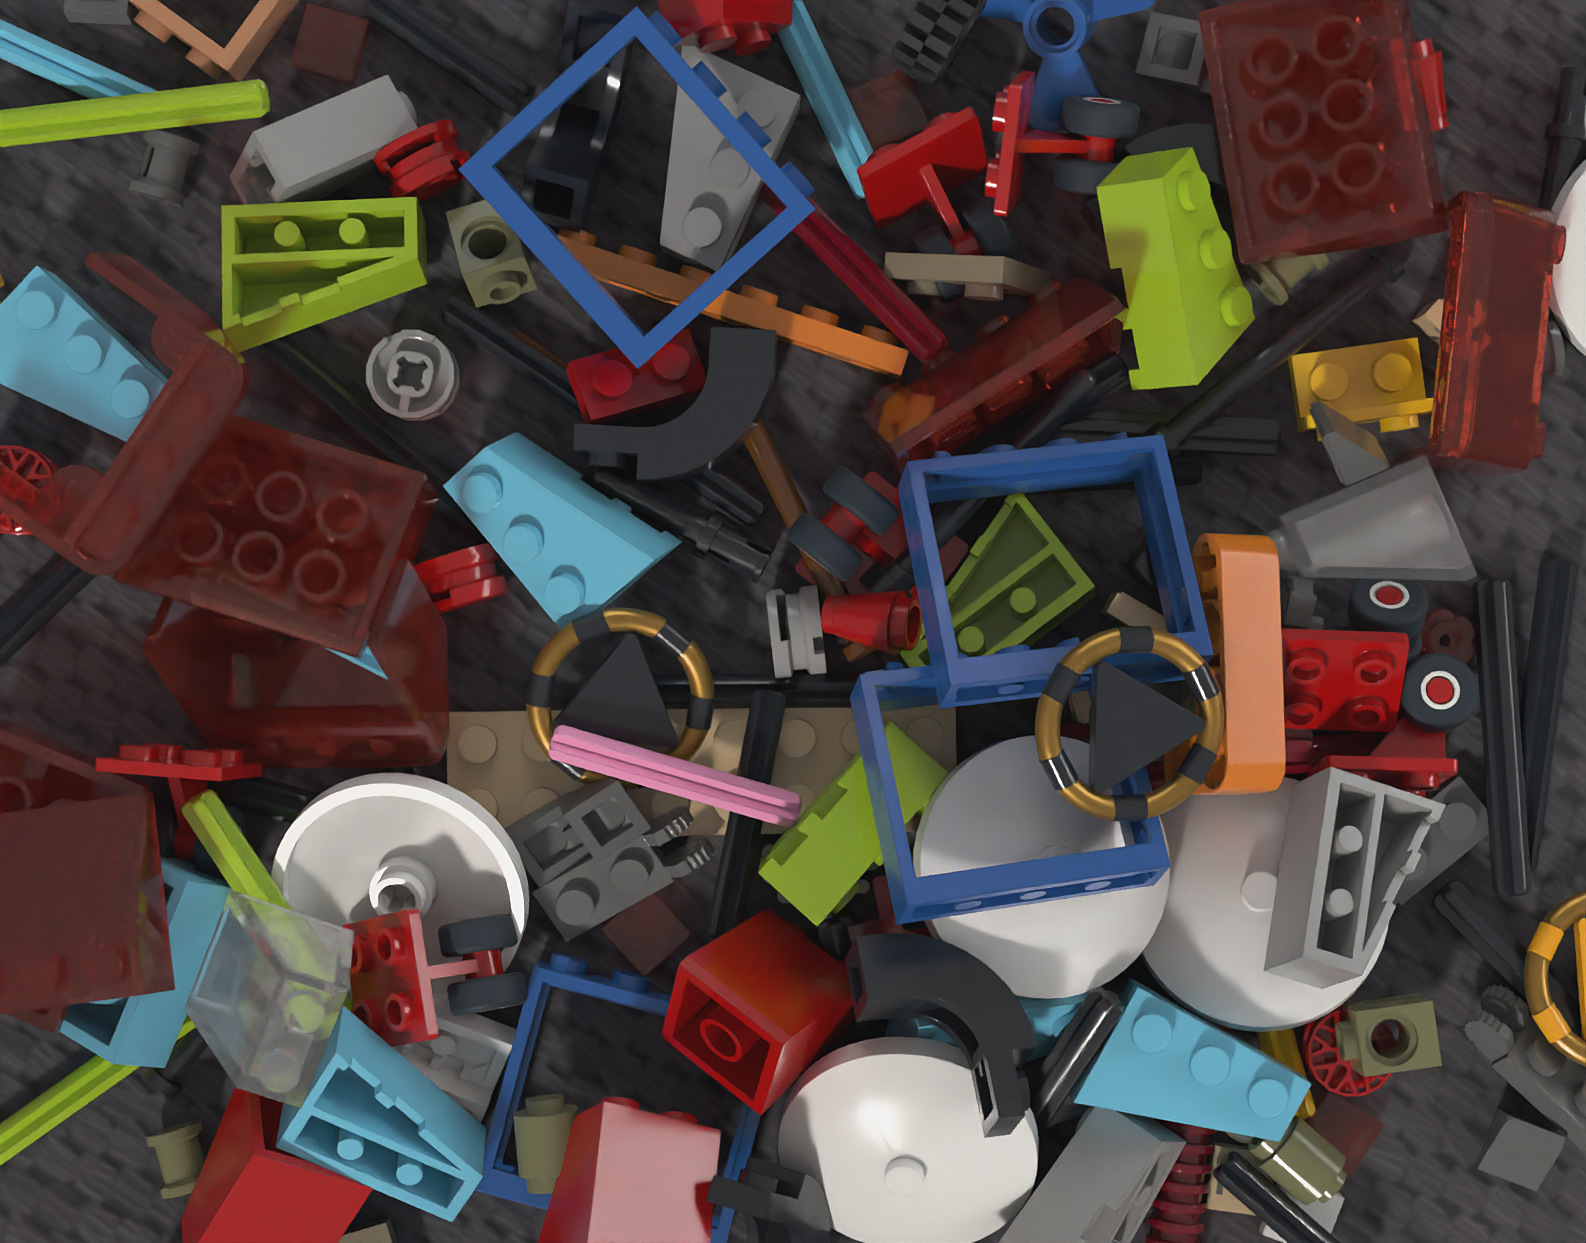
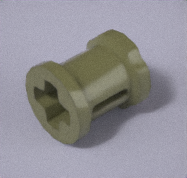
[1243,221,1329,306]
[145,1119,205,1199]

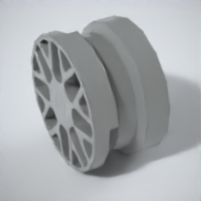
[366,330,460,421]
[766,585,827,678]

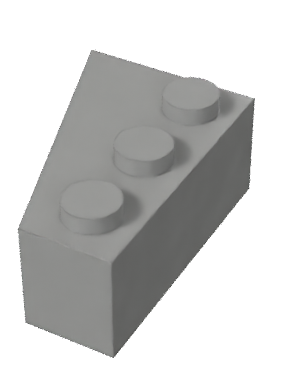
[660,45,800,274]
[1264,767,1446,989]
[998,1106,1187,1243]

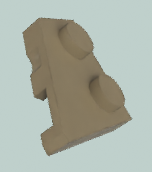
[884,252,1051,301]

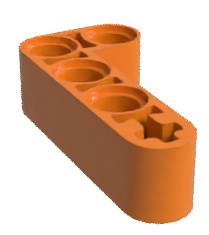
[1164,533,1286,795]

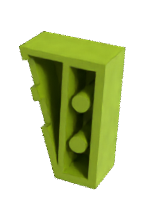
[1096,147,1255,390]
[221,197,427,353]
[900,493,1095,711]
[758,718,949,927]

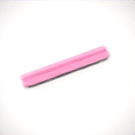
[548,725,802,828]

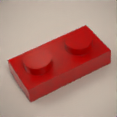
[566,328,706,425]

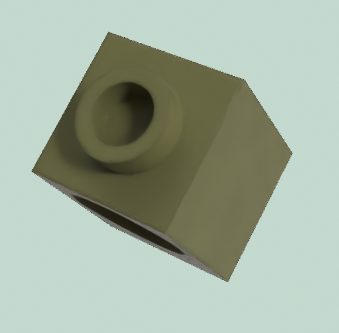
[446,200,537,308]
[1335,993,1442,1077]

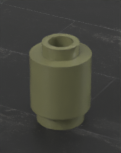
[513,1094,579,1194]
[1248,1115,1347,1205]

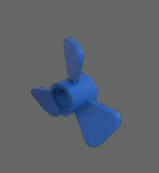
[980,0,1156,131]

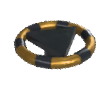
[525,607,716,790]
[1035,626,1224,822]

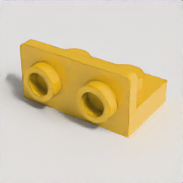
[1288,337,1436,442]

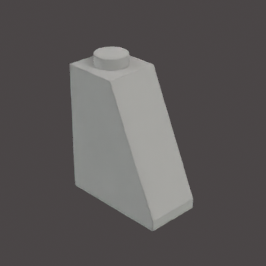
[229,74,418,204]

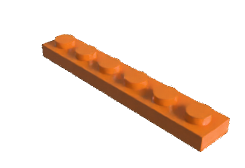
[534,228,909,379]

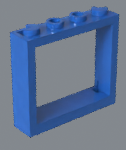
[458,6,815,369]
[897,432,1214,709]
[850,637,1171,925]
[474,953,761,1243]

